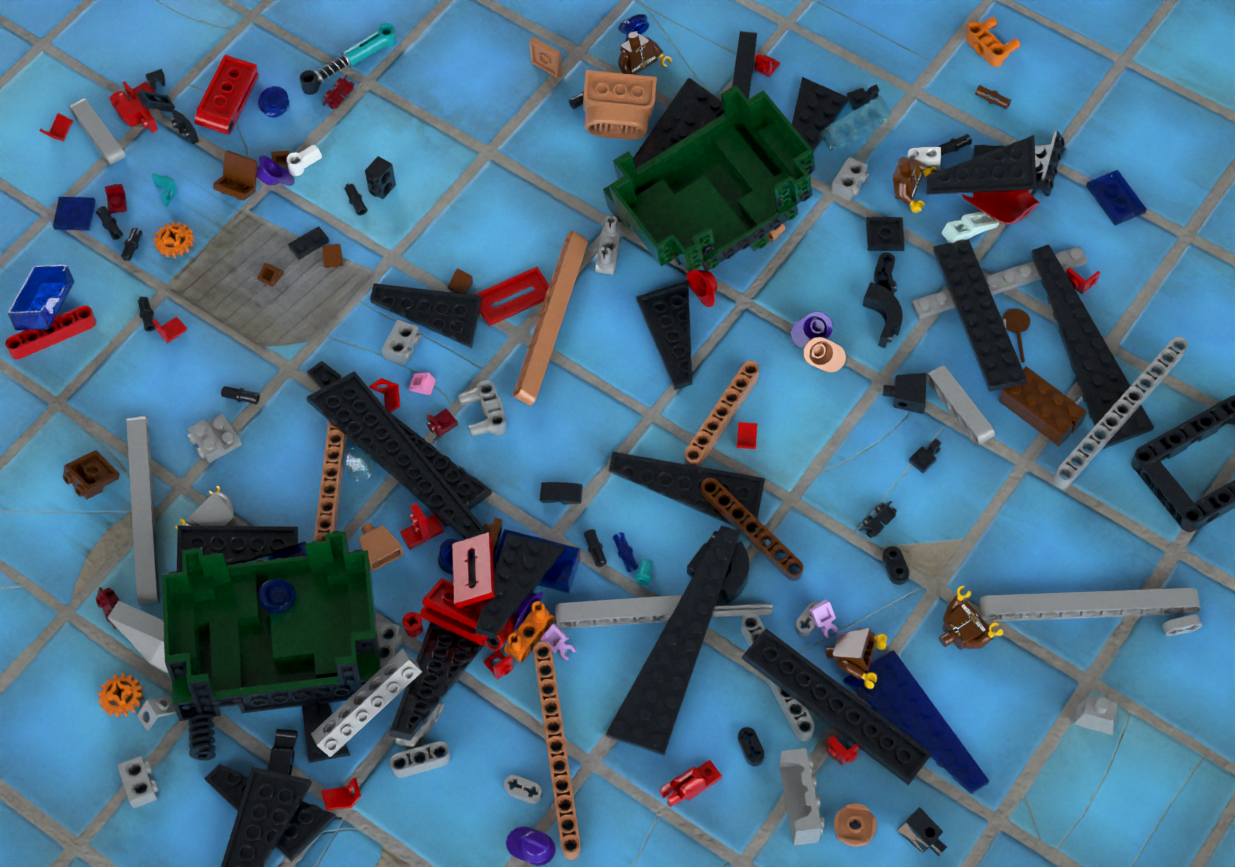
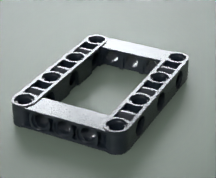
[1131,395,1235,532]

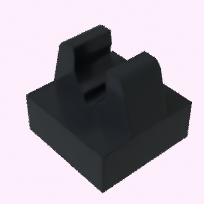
[145,69,165,90]

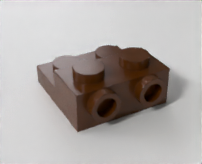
[63,450,120,500]

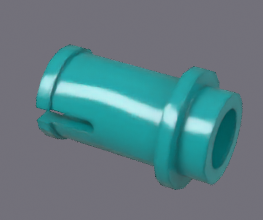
[635,559,653,585]

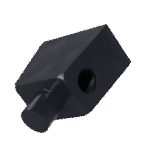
[882,373,926,414]

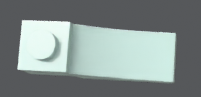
[941,211,999,243]

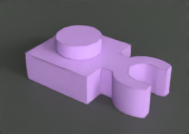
[809,600,838,638]
[540,624,577,660]

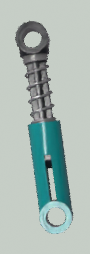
[300,23,397,95]

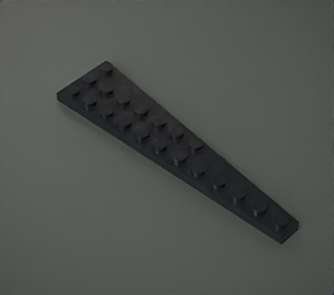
[1031,244,1154,450]
[307,361,492,527]
[307,371,487,540]
[606,525,740,755]

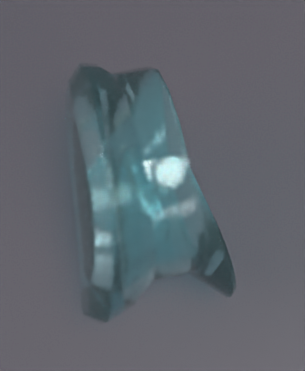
[342,446,375,482]

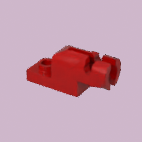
[110,91,158,133]
[659,760,722,807]

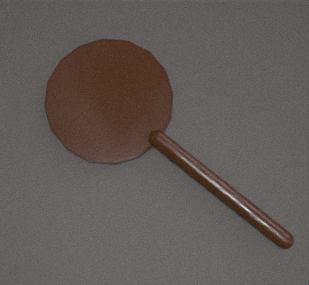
[1003,309,1030,362]

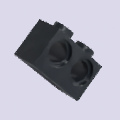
[365,156,396,199]

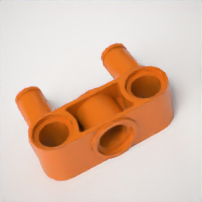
[966,16,1020,67]
[504,601,554,663]

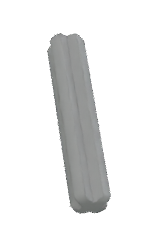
[713,603,772,617]

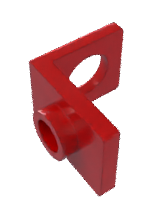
[755,53,780,78]
[122,81,155,100]
[39,113,73,142]
[1066,267,1100,294]
[152,317,187,343]
[369,378,400,413]
[737,422,758,449]
[483,650,514,680]
[321,778,361,810]

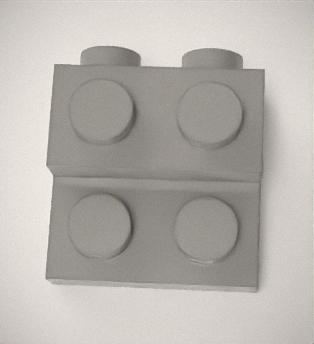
[187,414,242,464]

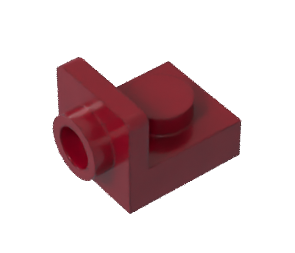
[105,184,127,214]
[427,409,458,437]

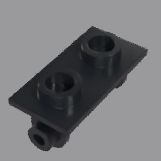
[859,501,897,538]

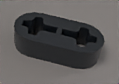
[873,252,895,285]
[738,727,764,767]

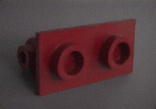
[323,74,354,109]
[96,587,120,629]

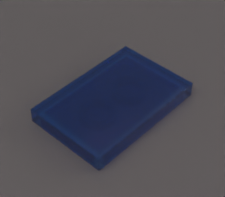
[1086,170,1147,226]

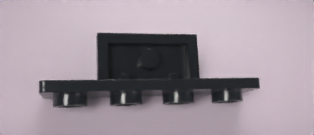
[1035,131,1065,196]

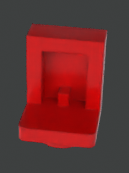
[826,735,859,766]

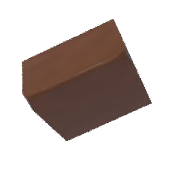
[271,151,291,165]
[322,244,343,268]
[257,263,284,287]
[448,268,473,294]

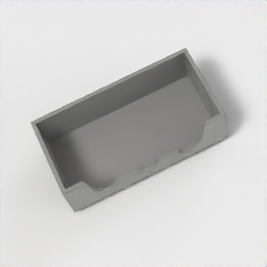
[779,748,824,846]

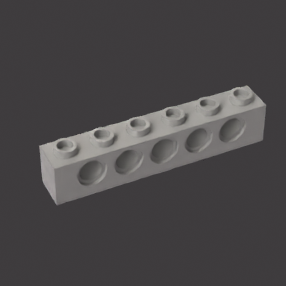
[311,649,422,757]

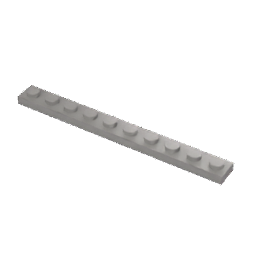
[911,246,1088,319]

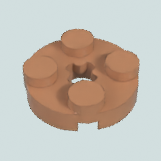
[834,803,877,847]

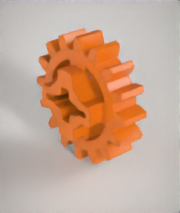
[153,221,194,258]
[98,673,144,718]

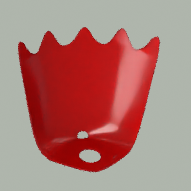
[958,190,1041,225]

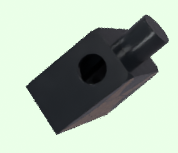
[897,807,947,856]

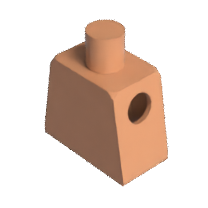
[359,523,404,572]

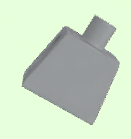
[1074,695,1117,735]

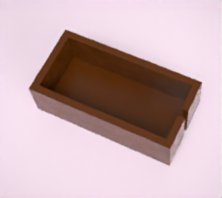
[999,366,1087,447]

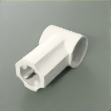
[287,145,322,176]

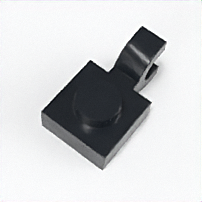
[847,84,879,110]
[909,438,942,474]

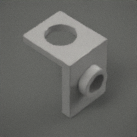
[137,695,176,731]

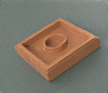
[529,37,562,78]

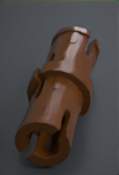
[975,85,1011,110]

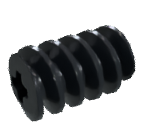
[188,713,216,761]

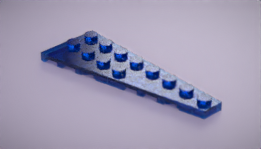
[843,650,989,794]

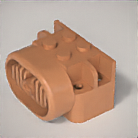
[583,70,657,140]

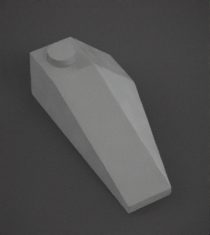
[108,601,168,674]

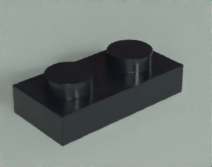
[137,90,175,112]
[288,226,329,260]

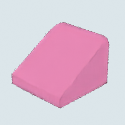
[408,372,436,395]

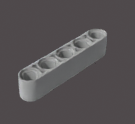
[69,98,126,165]
[926,365,995,445]

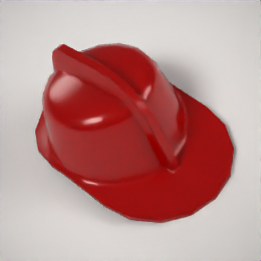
[687,270,718,308]

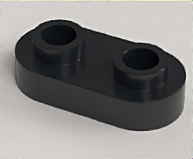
[882,546,909,585]

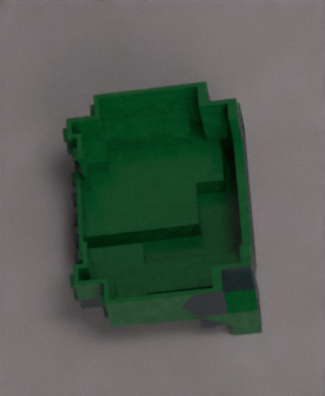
[603,85,815,273]
[162,531,382,721]

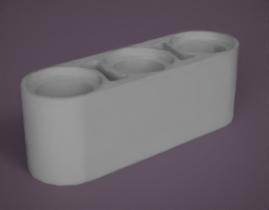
[390,741,451,778]

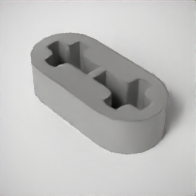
[795,601,820,637]
[1162,615,1202,636]
[504,775,542,804]

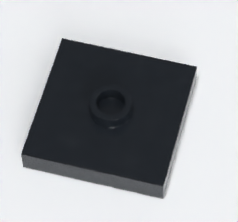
[866,217,904,251]

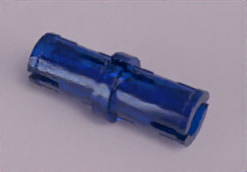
[612,532,639,572]

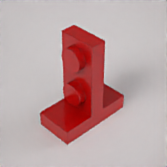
[400,503,444,550]

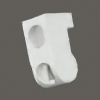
[908,147,941,171]

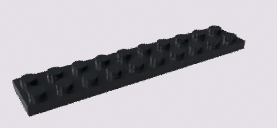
[933,239,1027,392]
[742,628,932,785]

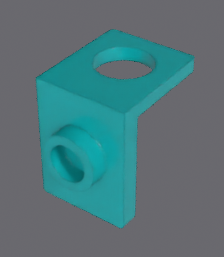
[152,173,177,206]

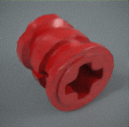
[402,612,423,637]

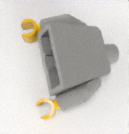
[175,486,234,531]

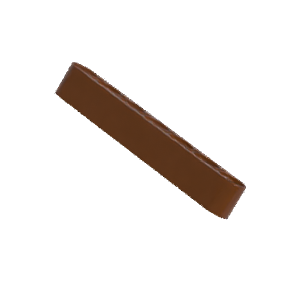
[701,477,803,581]

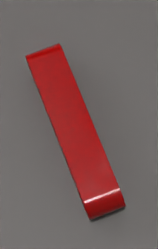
[5,305,96,359]

